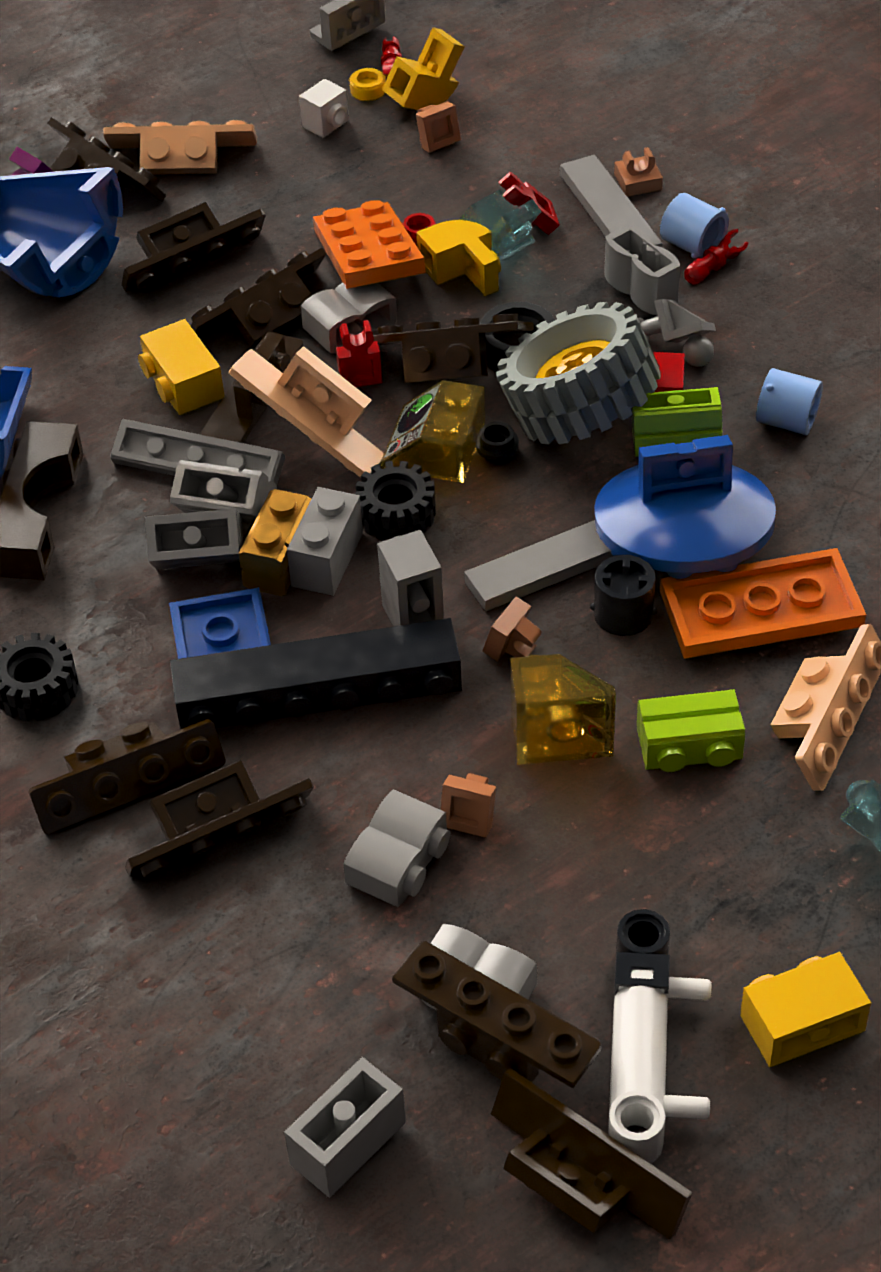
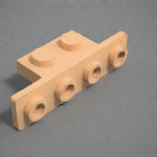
[103,120,257,175]
[229,346,385,478]
[771,624,881,791]

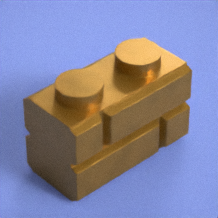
[238,489,311,596]

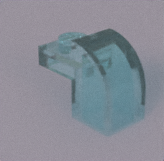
[459,189,541,262]

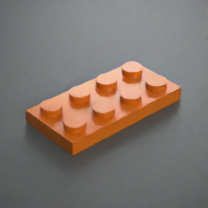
[313,200,426,289]
[660,548,866,659]

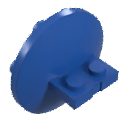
[595,435,776,579]

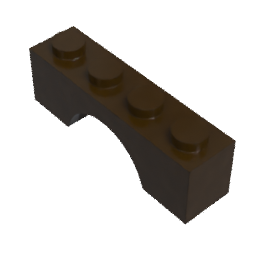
[0,421,84,580]

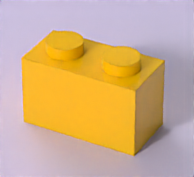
[138,319,224,415]
[740,952,871,1067]

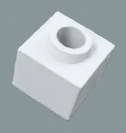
[299,79,349,138]

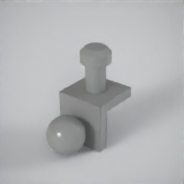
[638,299,716,367]

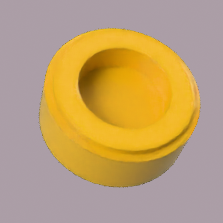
[349,68,386,101]

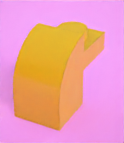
[382,28,465,110]
[416,220,501,296]

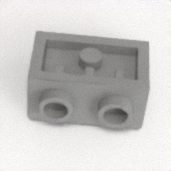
[310,0,386,51]

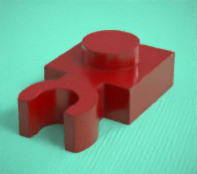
[499,172,560,235]
[336,320,382,387]

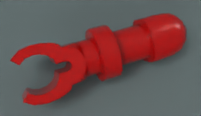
[381,36,402,79]
[684,229,749,284]

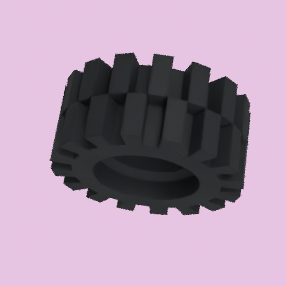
[355,461,436,541]
[0,633,79,721]

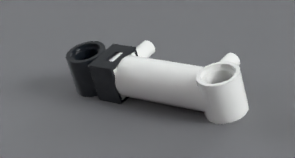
[608,909,711,1164]

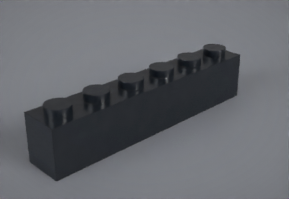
[170,618,462,730]

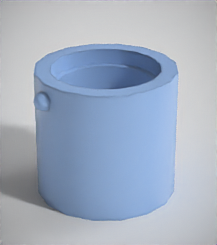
[660,193,729,259]
[756,368,823,435]

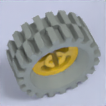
[496,302,661,444]

